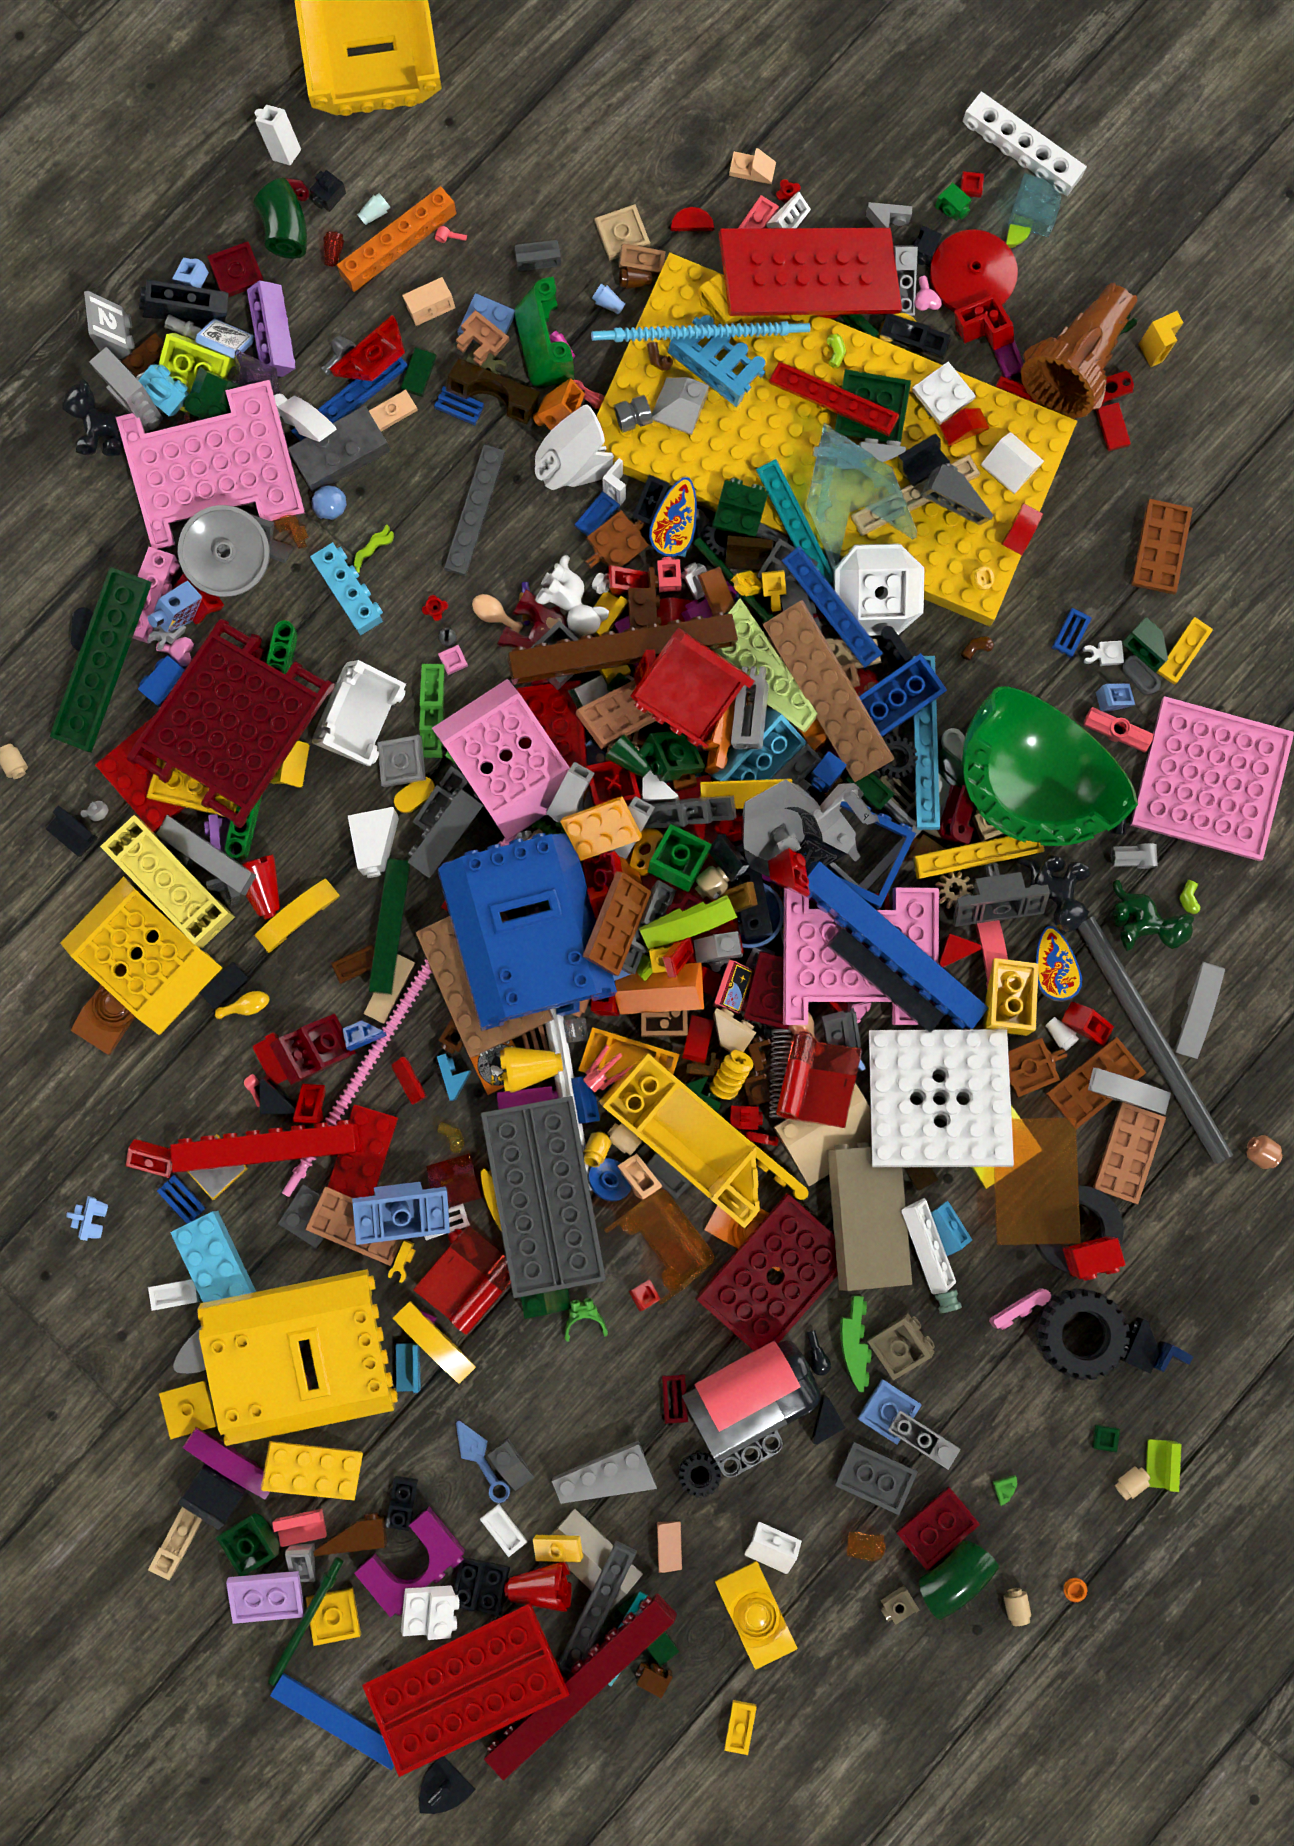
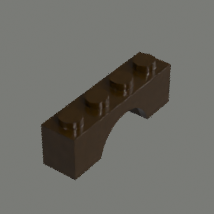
[446,358,540,425]

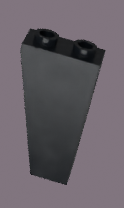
[139,279,228,322]

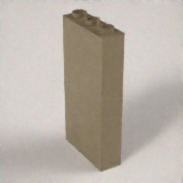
[827,1143,912,1291]

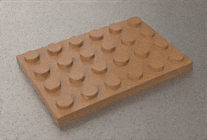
[416,911,554,1058]

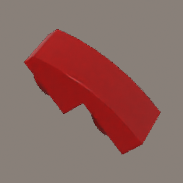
[1002,503,1043,555]

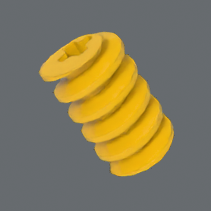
[709,1050,753,1100]

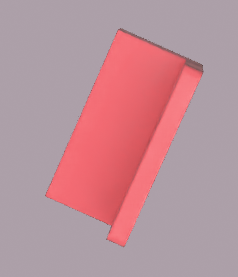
[272,1508,327,1547]

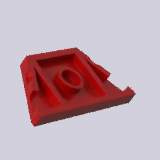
[330,315,405,381]

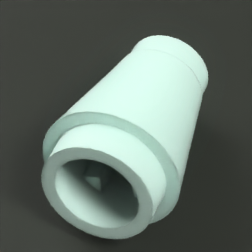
[357,193,390,225]

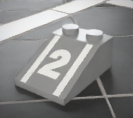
[84,291,135,359]

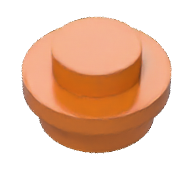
[1063,1577,1087,1602]

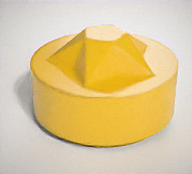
[971,567,994,590]

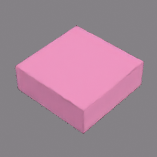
[438,645,468,675]

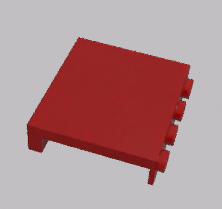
[630,627,755,748]

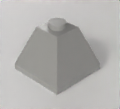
[652,377,709,435]

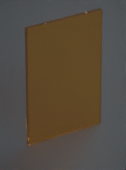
[994,1117,1081,1246]

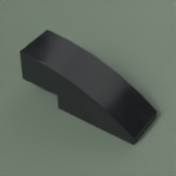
[880,314,951,360]

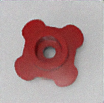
[776,179,801,203]
[422,595,448,621]

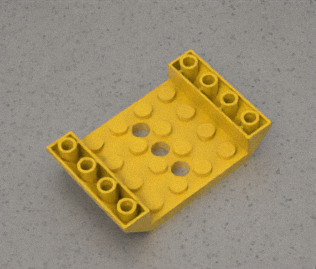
[61,876,223,1035]

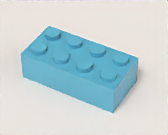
[708,707,807,781]
[170,1211,256,1303]

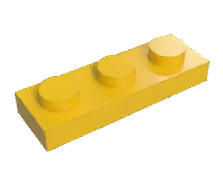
[1156,617,1213,685]

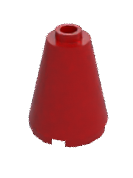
[242,854,280,919]
[504,1562,572,1612]

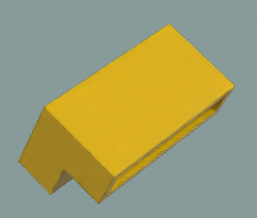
[1139,311,1183,367]

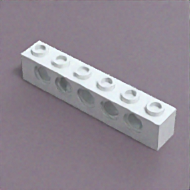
[962,91,1087,196]

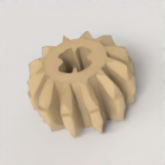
[935,872,973,909]

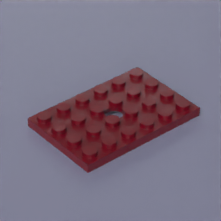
[695,1193,838,1351]

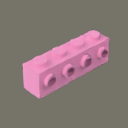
[133,547,180,643]

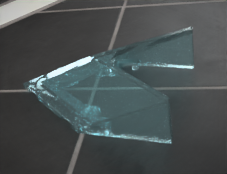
[807,423,917,572]

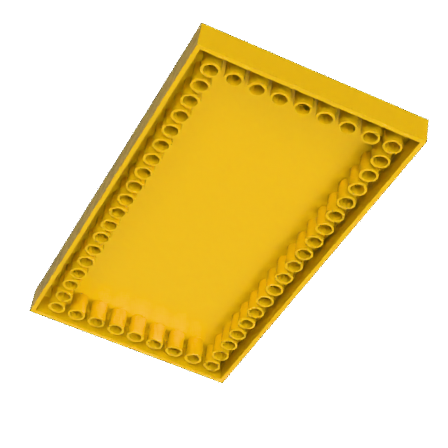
[596,252,1077,627]

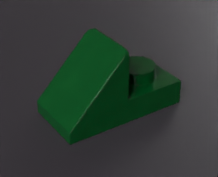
[685,1076,721,1112]

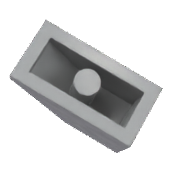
[694,931,743,963]

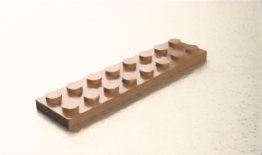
[763,600,895,782]

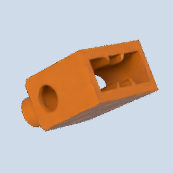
[533,378,585,430]

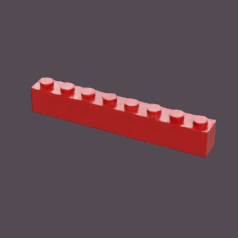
[170,1120,360,1173]

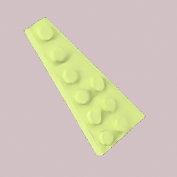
[713,599,818,733]

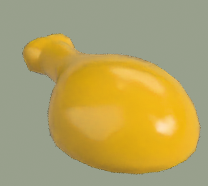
[215,991,269,1019]

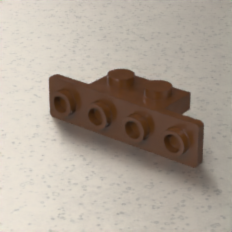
[627,567,661,630]

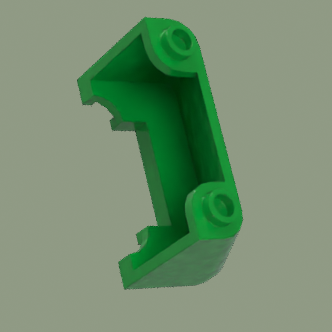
[515,276,574,388]

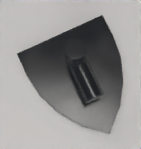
[419,1756,476,1814]

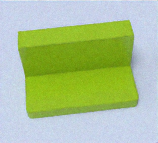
[1146,1439,1181,1492]

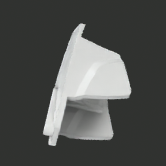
[535,405,614,490]

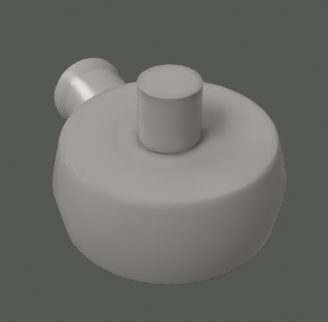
[81,801,108,821]

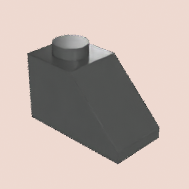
[488,1438,535,1491]

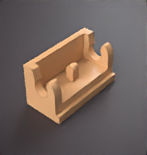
[402,277,455,326]

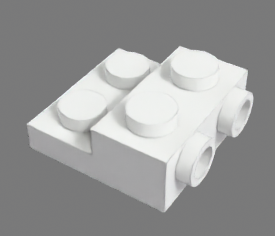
[401,1585,459,1640]

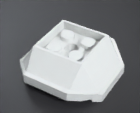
[833,544,924,636]

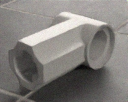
[1111,843,1158,869]

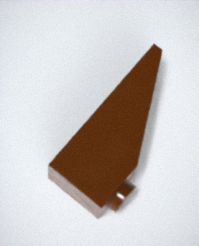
[313,1512,387,1556]

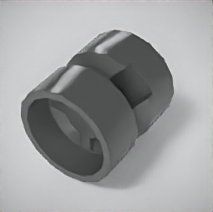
[614,395,653,433]

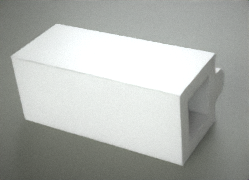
[255,105,301,165]

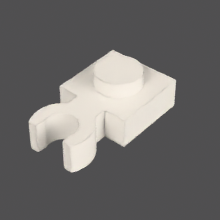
[1083,641,1124,666]

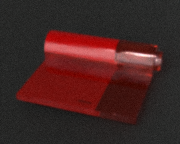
[776,1031,862,1128]

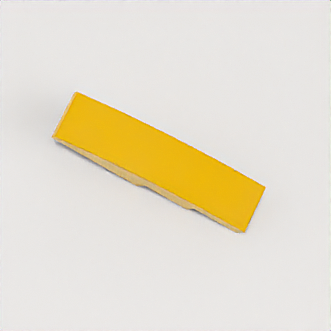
[393,1301,476,1383]

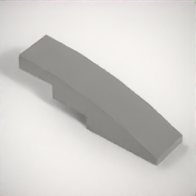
[1174,962,1225,1059]
[1088,1067,1171,1115]

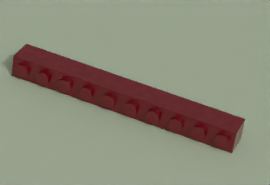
[484,1593,677,1781]

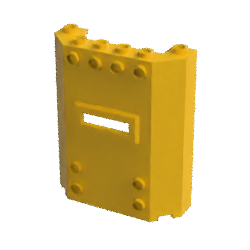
[295,0,442,116]
[198,1269,398,1446]

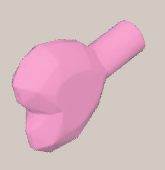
[914,276,942,311]
[156,637,194,666]

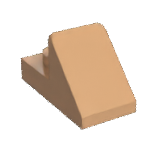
[729,148,776,184]
[618,1153,662,1199]

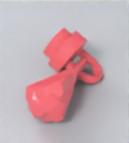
[573,380,605,409]

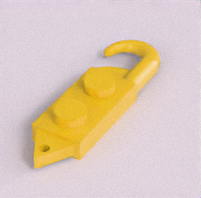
[731,571,763,597]

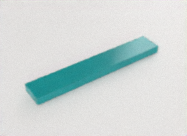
[756,459,834,584]

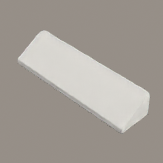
[902,1198,956,1294]

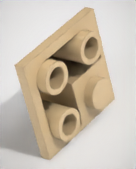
[713,1007,756,1053]

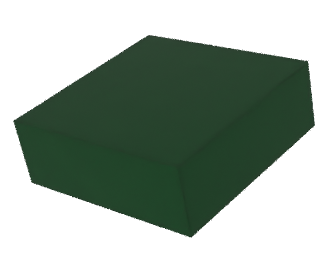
[1092,1424,1120,1452]

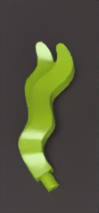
[354,525,394,573]

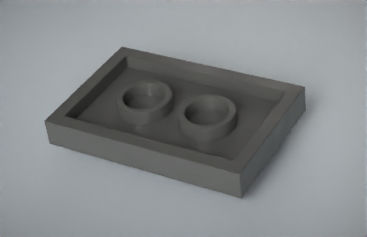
[834,1441,918,1515]

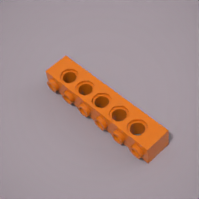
[337,186,456,292]

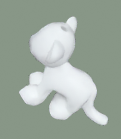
[535,555,609,639]

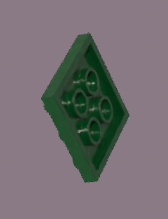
[833,369,911,445]

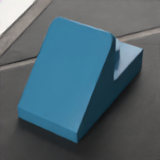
[437,1054,471,1101]

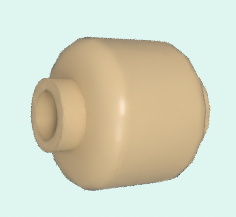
[695,866,730,900]

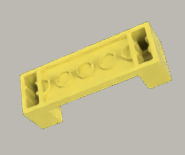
[100,815,235,948]

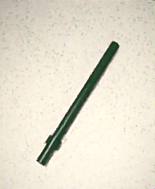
[694,537,775,624]
[268,1557,344,1686]

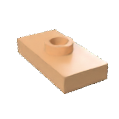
[369,390,418,431]

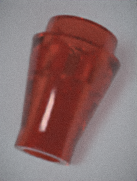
[323,231,345,267]

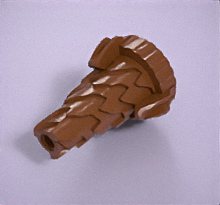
[1021,283,1137,419]

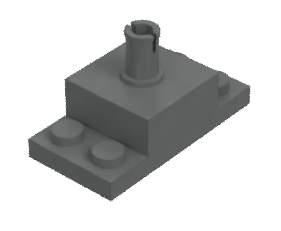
[953,863,1050,927]

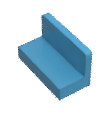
[931,1201,972,1256]
[396,1343,421,1393]

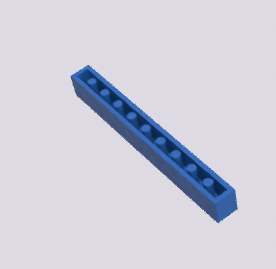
[806,861,988,1029]

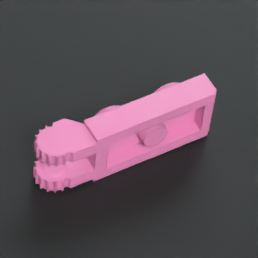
[989,1288,1051,1330]

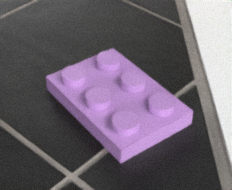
[226,1571,305,1624]

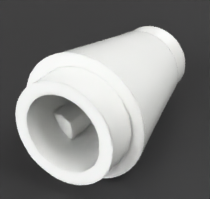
[1045,1017,1079,1051]

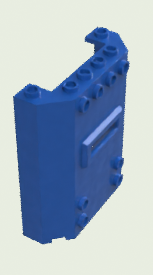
[438,833,617,1031]

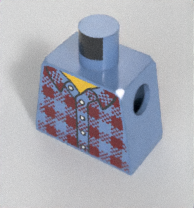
[148,581,202,632]

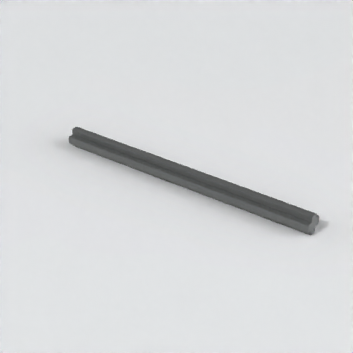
[1077,916,1233,1164]

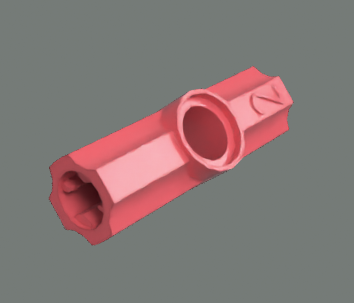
[1083,707,1154,753]

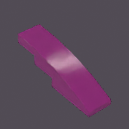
[183,1427,270,1499]

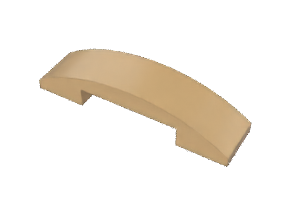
[148,1507,202,1581]

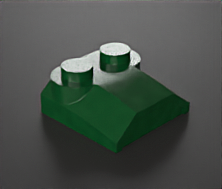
[185,367,242,420]
[215,1513,279,1576]

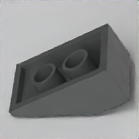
[920,463,993,525]

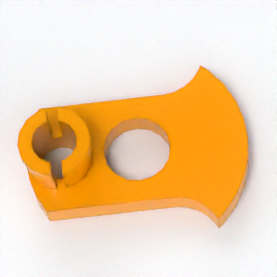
[629,828,663,876]

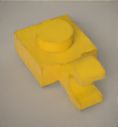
[761,570,786,612]
[388,1240,416,1283]

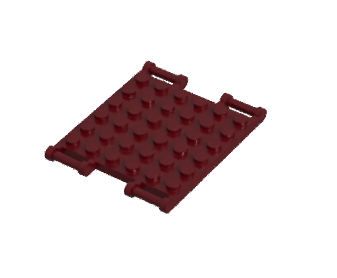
[127,619,334,828]

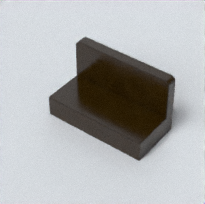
[725,536,773,571]

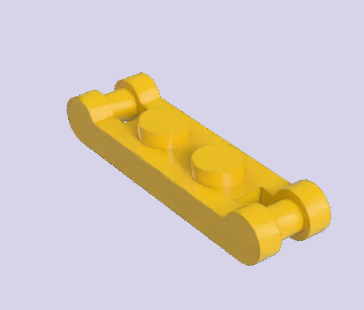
[753,1143,808,1200]

